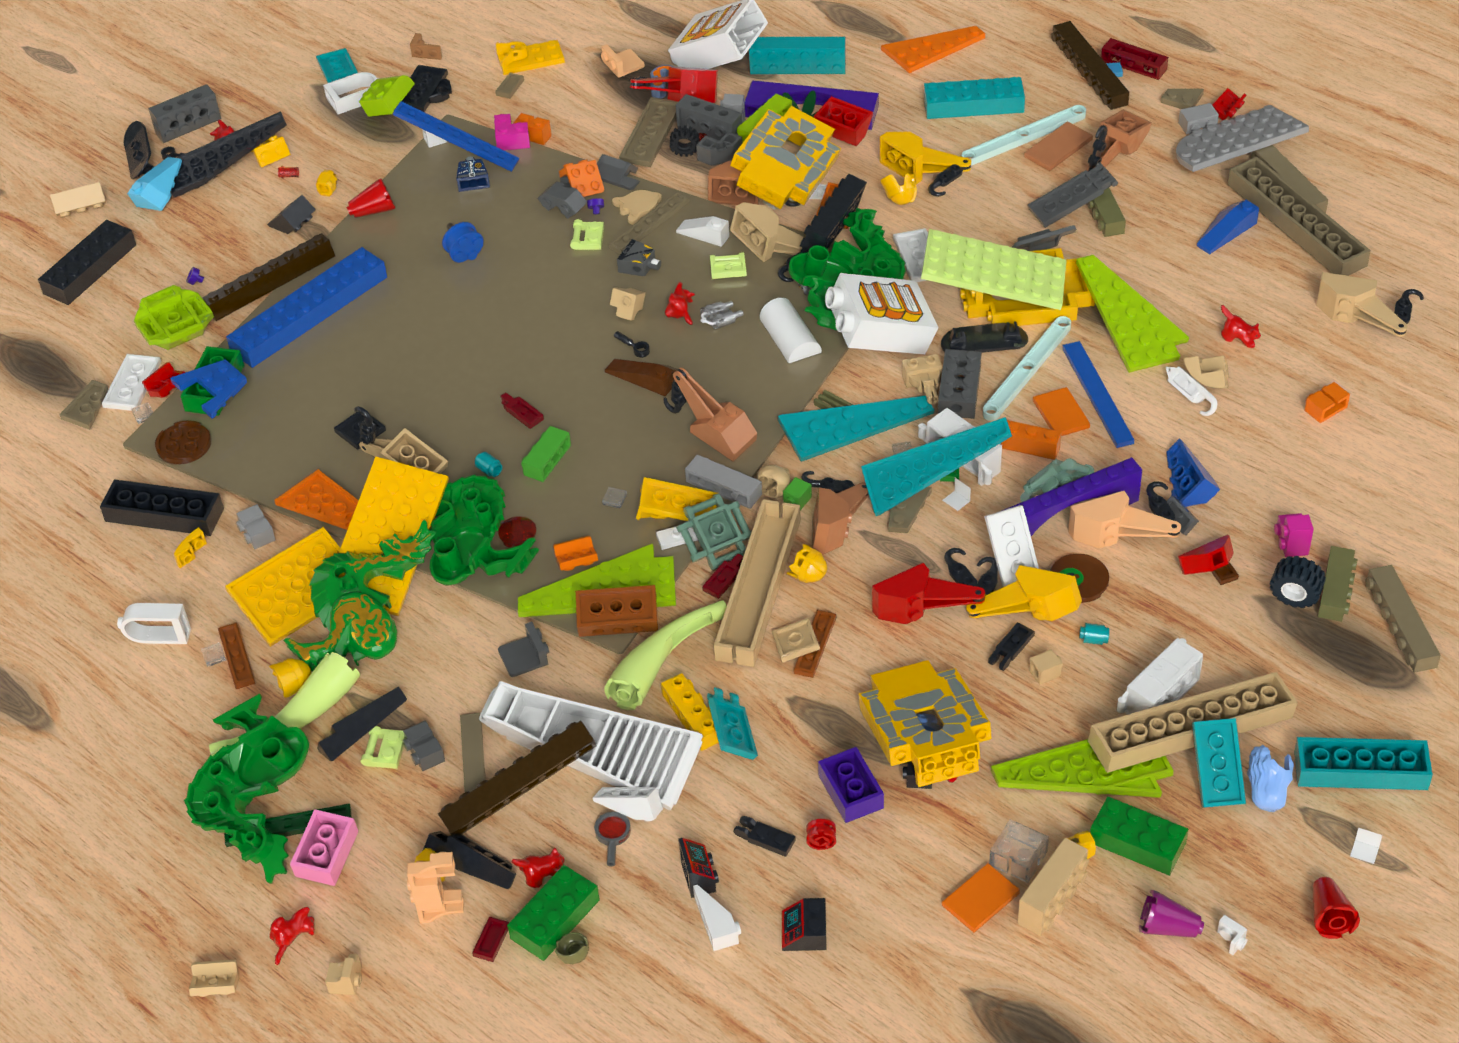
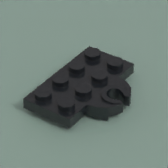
[402,65,452,112]

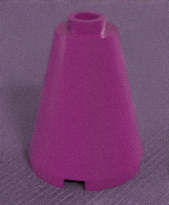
[1139,890,1204,938]

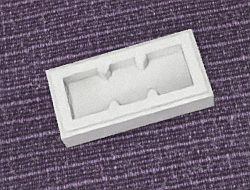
[656,526,698,550]

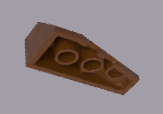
[605,359,678,397]

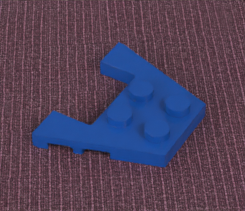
[171,360,247,419]

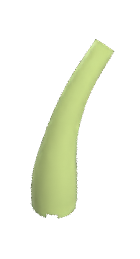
[604,600,727,710]
[209,652,360,756]

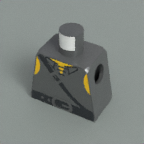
[617,239,661,276]

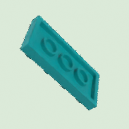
[1192,718,1246,808]

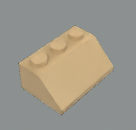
[50,182,106,218]

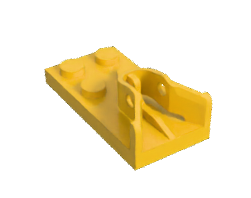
[496,40,565,75]
[636,477,718,521]

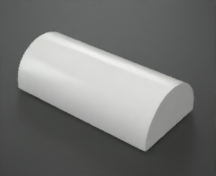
[760,298,822,363]

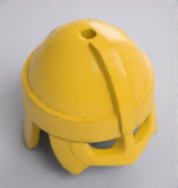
[880,173,917,205]
[786,544,827,583]
[269,658,311,698]

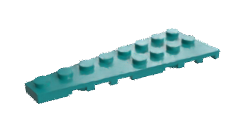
[778,396,935,462]
[861,417,1012,516]

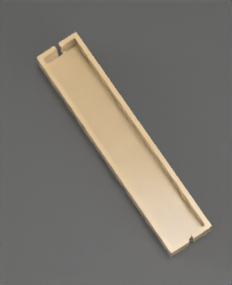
[714,499,801,667]

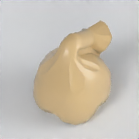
[757,464,791,499]

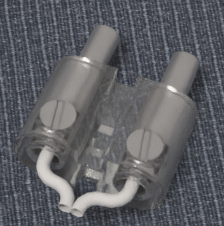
[700,301,744,329]

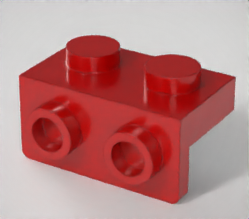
[1212,88,1247,121]
[142,362,185,398]

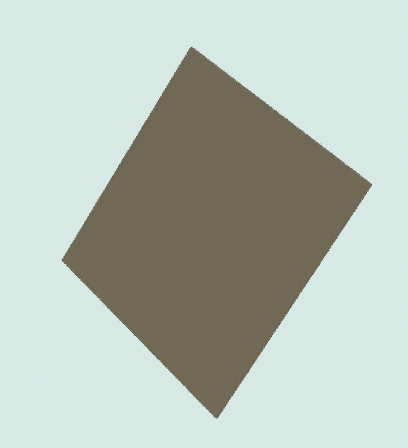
[123,115,907,654]

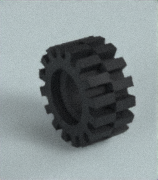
[670,125,699,157]

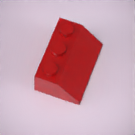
[814,96,873,147]

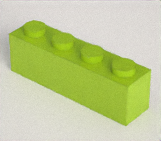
[737,94,792,143]

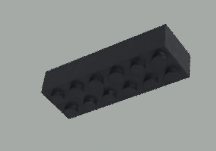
[800,174,867,254]
[38,219,136,305]
[100,479,224,536]

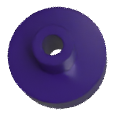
[587,198,604,215]
[186,267,204,285]

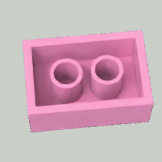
[290,809,359,886]

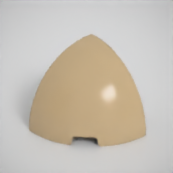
[1184,355,1229,389]

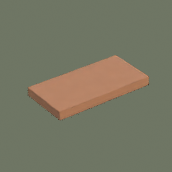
[1024,121,1093,171]

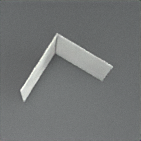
[942,478,971,511]
[1350,828,1382,864]

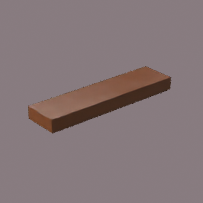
[794,610,837,678]
[218,622,256,690]

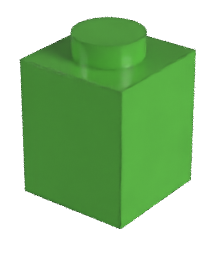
[783,477,812,511]

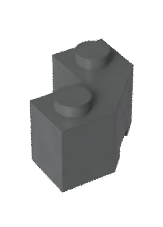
[696,132,742,166]
[537,181,587,219]

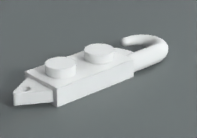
[1166,366,1218,416]

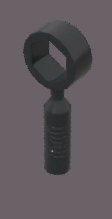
[161,146,186,160]
[614,331,650,358]

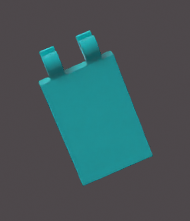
[316,48,358,83]
[707,687,758,760]

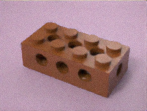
[575,585,658,637]

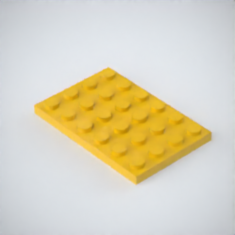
[225,527,340,647]

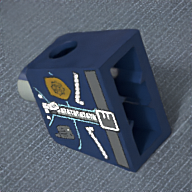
[456,156,490,192]

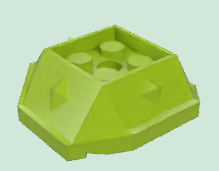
[134,285,214,350]

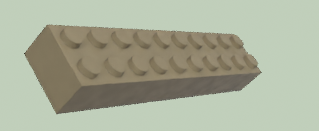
[1228,157,1371,276]

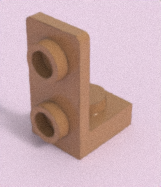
[410,33,442,60]

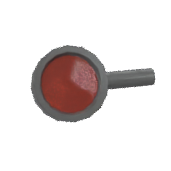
[594,811,631,866]

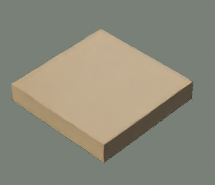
[771,618,820,663]

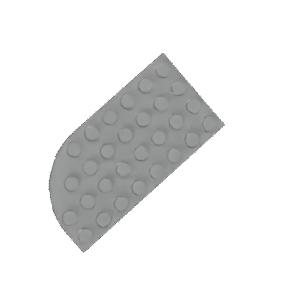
[1176,105,1309,172]

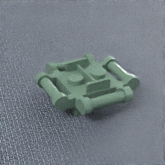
[1020,458,1094,502]
[676,493,752,570]

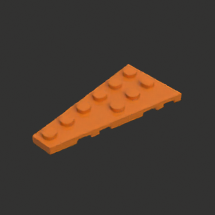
[881,26,985,73]
[274,469,359,530]

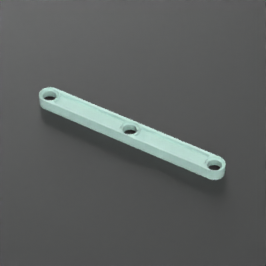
[961,105,1086,166]
[983,316,1071,421]

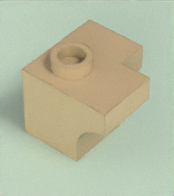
[610,287,645,321]
[325,954,362,995]

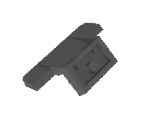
[597,154,640,190]
[1012,225,1077,251]

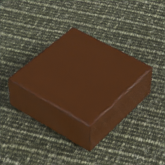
[1211,562,1239,585]

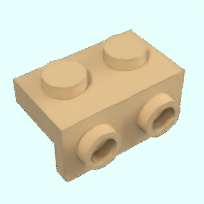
[189,959,239,997]

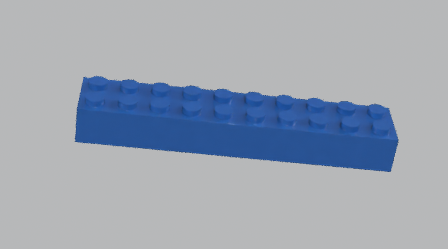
[226,247,387,368]

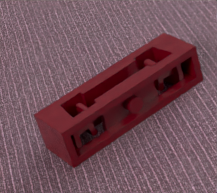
[1101,38,1169,80]

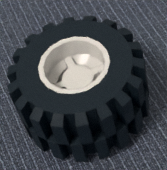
[1270,556,1326,608]

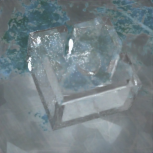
[989,819,1049,883]

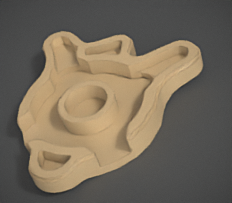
[612,190,662,225]

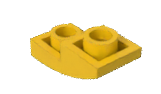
[174,527,207,568]

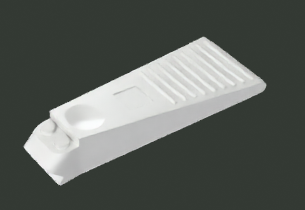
[479,681,703,810]

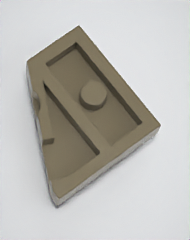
[1161,89,1204,109]

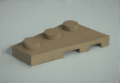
[59,380,108,430]
[888,487,932,533]

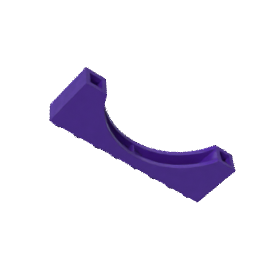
[744,80,879,130]
[999,457,1142,536]

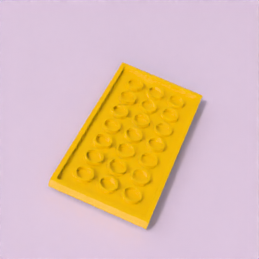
[338,457,449,616]

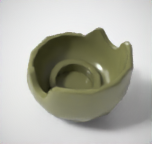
[555,932,589,965]

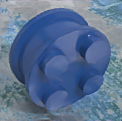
[442,222,484,263]

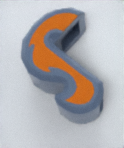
[650,65,674,99]

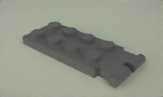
[1028,162,1118,228]

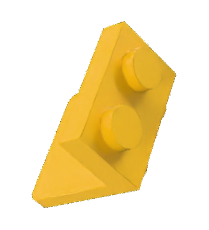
[250,135,291,167]

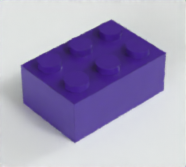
[818,747,884,823]

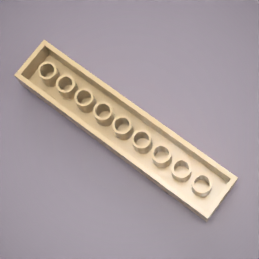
[1088,672,1298,773]

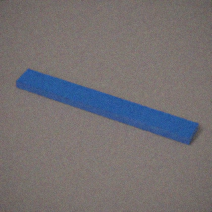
[393,101,519,172]
[1063,341,1134,448]

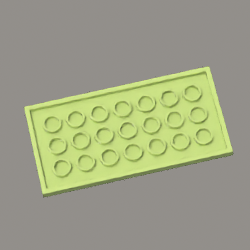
[921,229,1066,310]

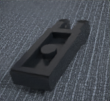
[988,622,1035,671]
[733,816,796,857]

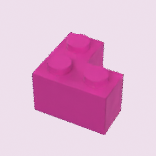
[494,114,530,151]
[1274,513,1314,557]

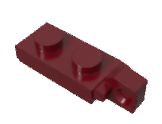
[500,392,544,429]
[702,554,744,599]

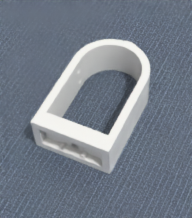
[323,72,379,114]
[117,603,191,644]

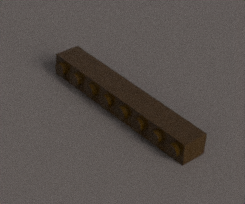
[1051,21,1130,110]
[202,233,335,321]
[438,720,597,835]

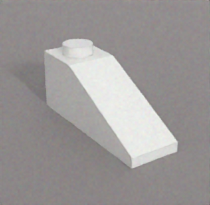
[676,216,730,247]
[593,787,663,821]
[693,885,741,951]

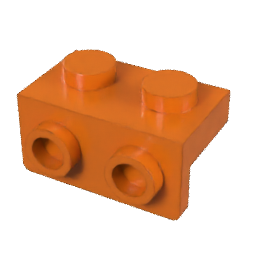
[553,535,598,571]

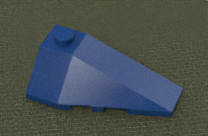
[1197,199,1259,255]
[1167,438,1220,507]

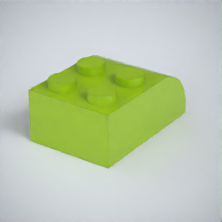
[359,75,414,117]

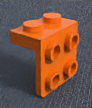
[559,159,604,197]

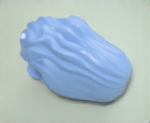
[1247,745,1294,812]

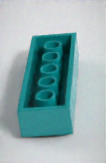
[749,37,846,74]
[924,77,1025,119]
[1294,737,1433,790]

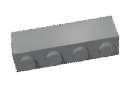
[685,455,762,509]

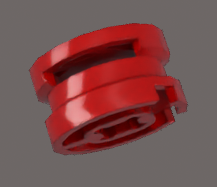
[806,819,836,850]

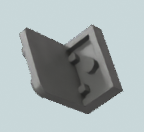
[498,622,549,677]

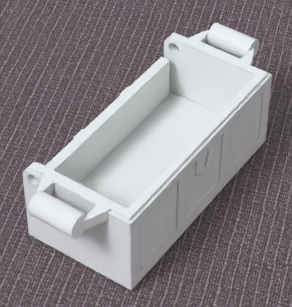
[918,408,1002,486]
[1117,638,1203,714]

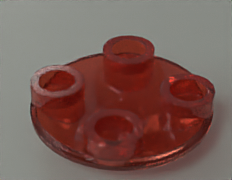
[498,516,536,547]

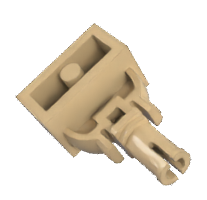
[902,354,942,404]

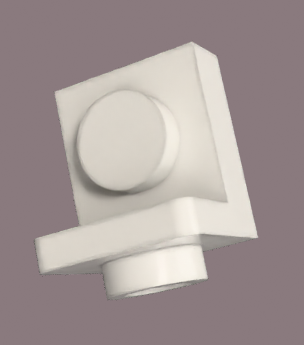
[1217,915,1248,955]

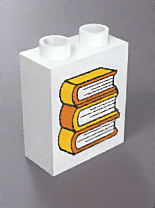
[668,0,768,69]
[825,273,939,355]

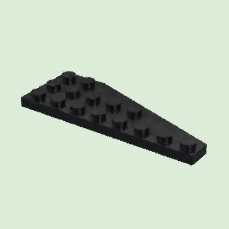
[171,111,287,198]

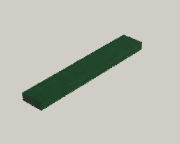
[224,803,352,847]

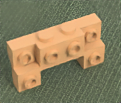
[407,852,464,923]

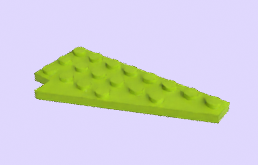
[1076,255,1189,373]
[518,544,676,617]
[991,739,1174,798]

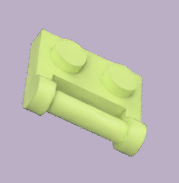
[570,219,604,250]
[710,252,747,279]
[360,726,405,769]

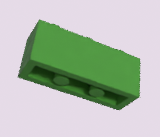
[521,426,571,482]

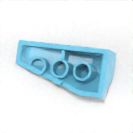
[127,157,182,211]

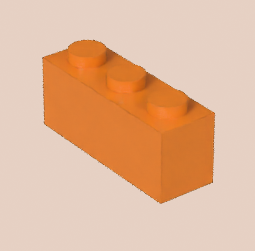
[1001,420,1062,460]

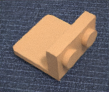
[601,44,645,78]

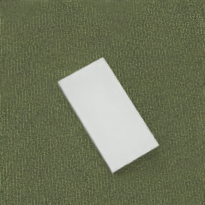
[893,228,928,282]
[102,354,162,411]
[984,505,1039,587]

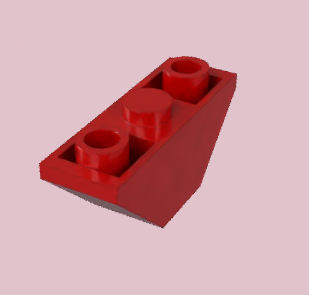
[1178,534,1234,575]

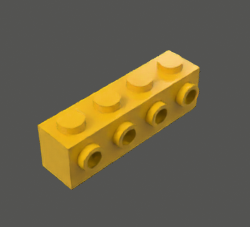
[661,673,719,751]

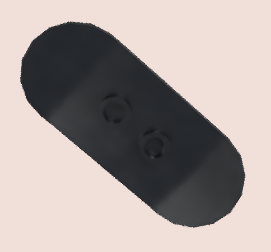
[123,121,154,180]
[941,321,1028,353]

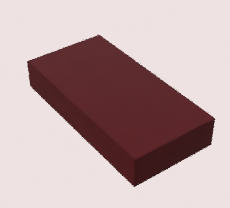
[472,917,510,962]

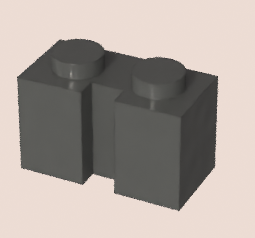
[402,720,445,771]

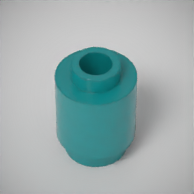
[475,452,503,477]
[1079,623,1110,645]

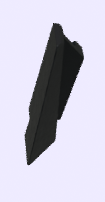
[317,687,407,761]
[422,831,516,889]

